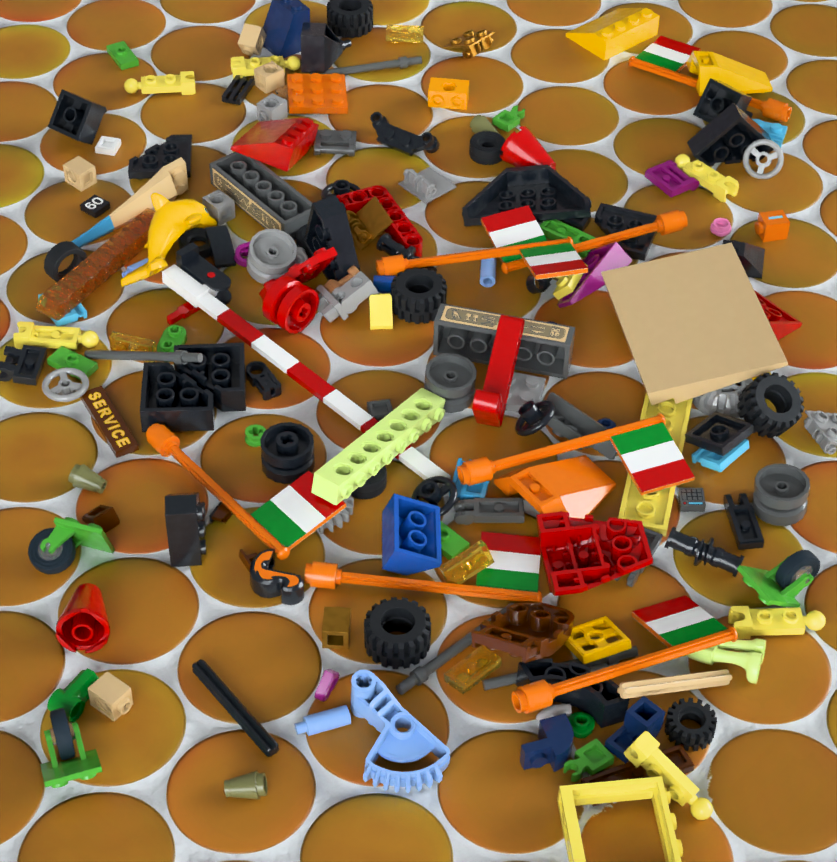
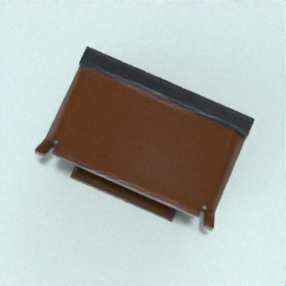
[209,502,233,524]

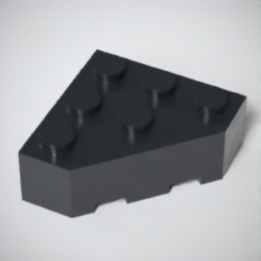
[687,102,774,166]
[304,195,360,281]
[174,343,246,412]
[140,362,215,432]
[165,492,206,567]

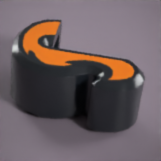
[250,549,304,605]

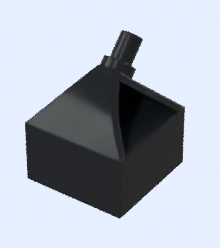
[301,23,352,73]
[693,78,753,123]
[48,89,107,145]

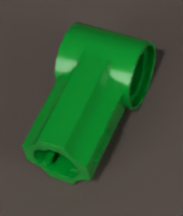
[47,668,99,723]

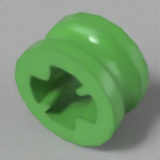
[245,424,266,447]

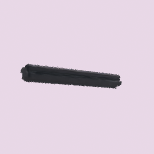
[192,659,279,757]

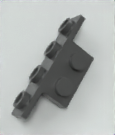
[541,393,617,460]

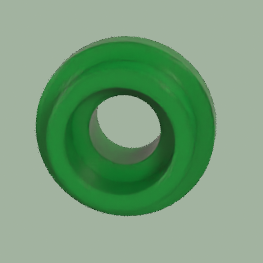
[568,712,595,739]

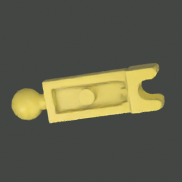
[230,55,301,79]
[124,71,196,95]
[674,154,739,202]
[13,321,99,350]
[728,606,826,639]
[624,731,713,820]

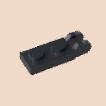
[723,493,764,550]

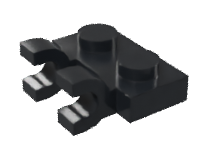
[0,345,47,386]

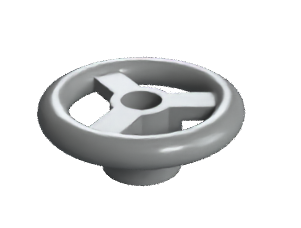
[743,139,784,179]
[42,368,89,402]

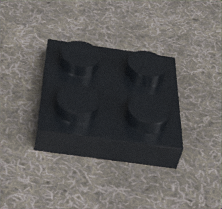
[685,411,754,456]

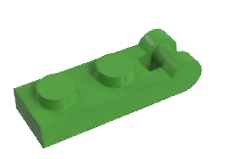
[539,220,595,258]

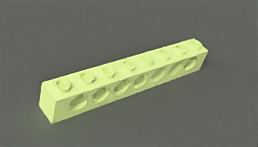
[311,388,445,505]

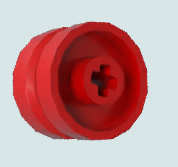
[262,276,319,334]

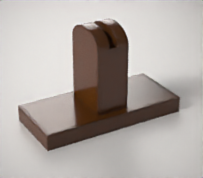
[239,549,257,572]

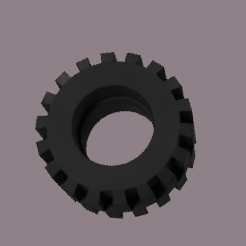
[327,0,373,38]
[391,268,447,324]
[737,372,804,438]
[364,597,431,669]

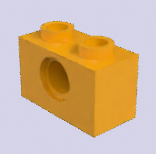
[428,77,469,110]

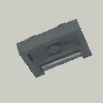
[314,129,357,157]

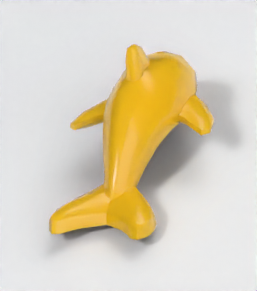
[121,193,217,287]

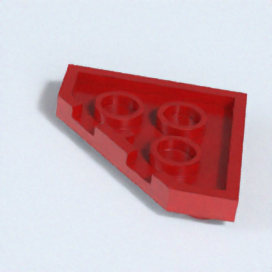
[259,247,338,300]

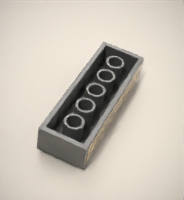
[209,152,312,240]
[433,303,575,379]

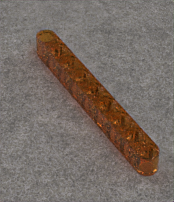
[36,208,155,320]

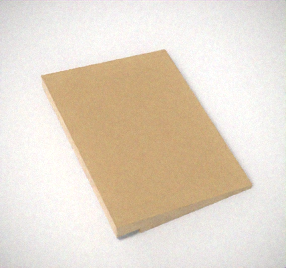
[601,242,788,406]

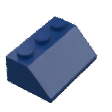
[382,493,442,576]

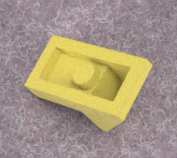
[553,263,587,300]
[368,293,393,330]

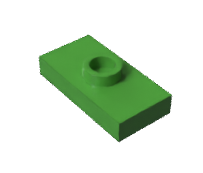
[106,41,139,70]
[47,346,98,380]
[440,521,470,562]

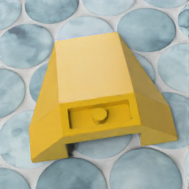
[686,51,773,96]

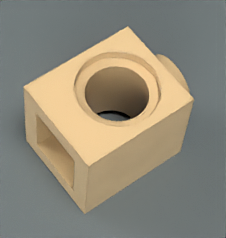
[237,23,267,56]
[254,61,285,94]
[63,156,97,192]
[88,671,133,721]

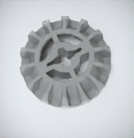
[692,378,753,418]

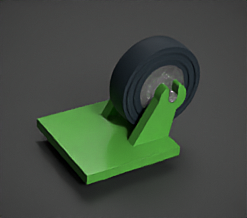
[28,517,115,574]
[737,550,820,608]
[40,708,103,788]

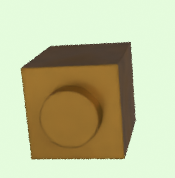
[322,607,351,650]

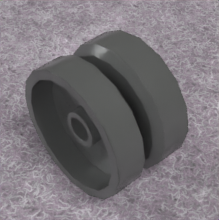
[424,353,477,413]
[752,464,810,526]

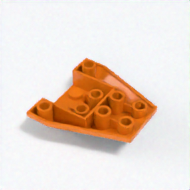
[494,455,616,519]

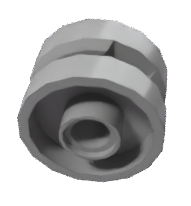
[246,229,297,284]

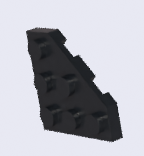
[128,134,192,179]
[594,203,657,261]

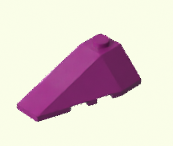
[557,242,632,308]

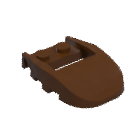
[471,601,575,663]

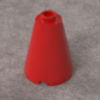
[500,126,556,170]
[56,583,110,653]

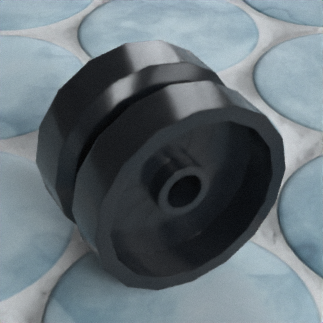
[260,422,315,484]

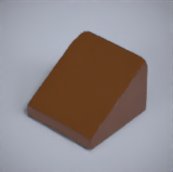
[82,505,120,533]

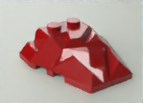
[536,511,653,596]

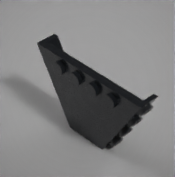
[462,165,592,226]

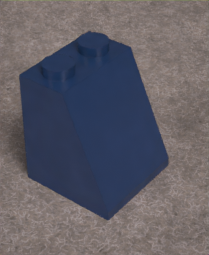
[263,0,310,58]

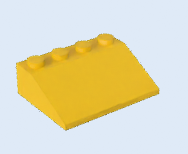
[566,8,660,61]

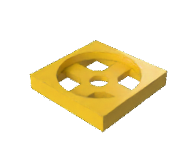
[565,616,632,664]

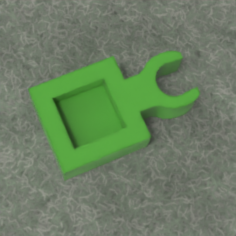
[492,105,525,132]
[563,738,614,782]

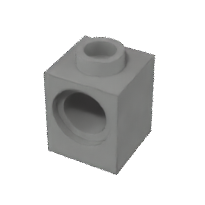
[256,93,288,121]
[202,189,236,226]

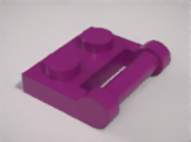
[645,160,699,197]

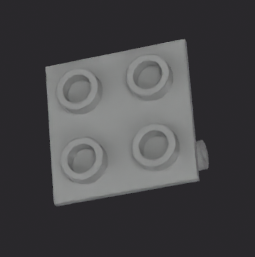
[399,167,457,204]
[804,410,837,455]

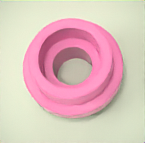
[710,218,732,237]

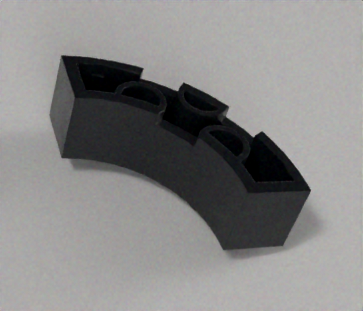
[516,658,630,728]

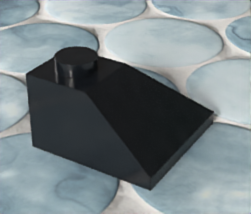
[722,240,765,279]

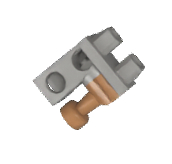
[316,265,379,323]

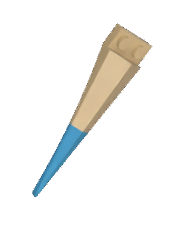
[71,157,189,248]

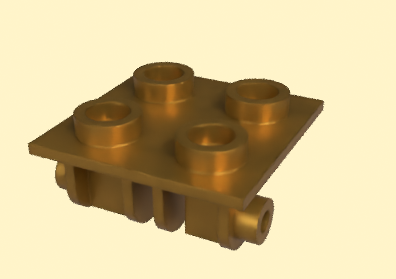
[444,29,495,59]
[346,196,393,251]

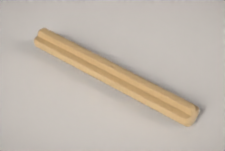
[617,669,732,699]

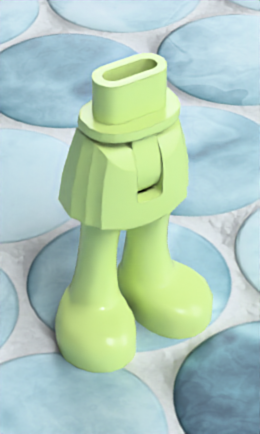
[685,638,766,684]

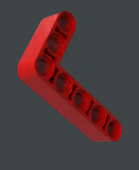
[337,185,423,258]
[472,314,525,428]

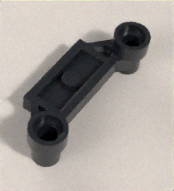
[370,112,440,156]

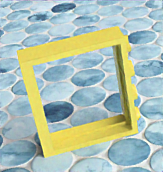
[557,776,683,862]

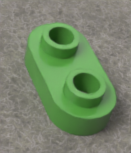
[157,325,187,362]

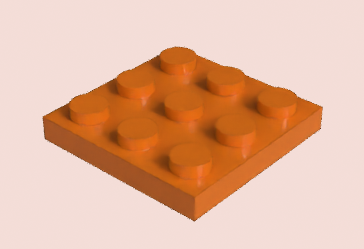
[287,73,348,114]

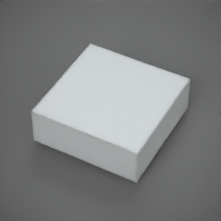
[95,136,121,156]

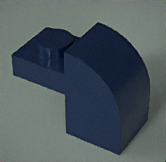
[604,696,665,764]
[520,713,574,772]

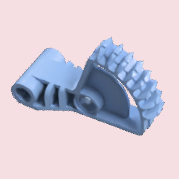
[350,670,450,793]

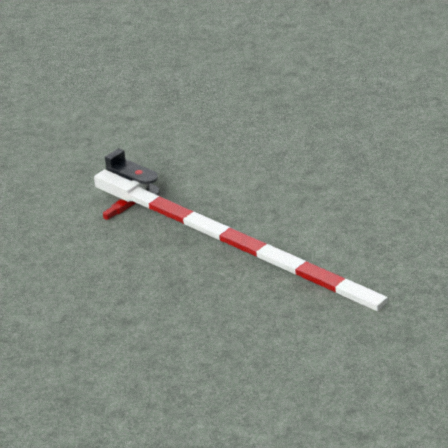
[162,242,451,488]

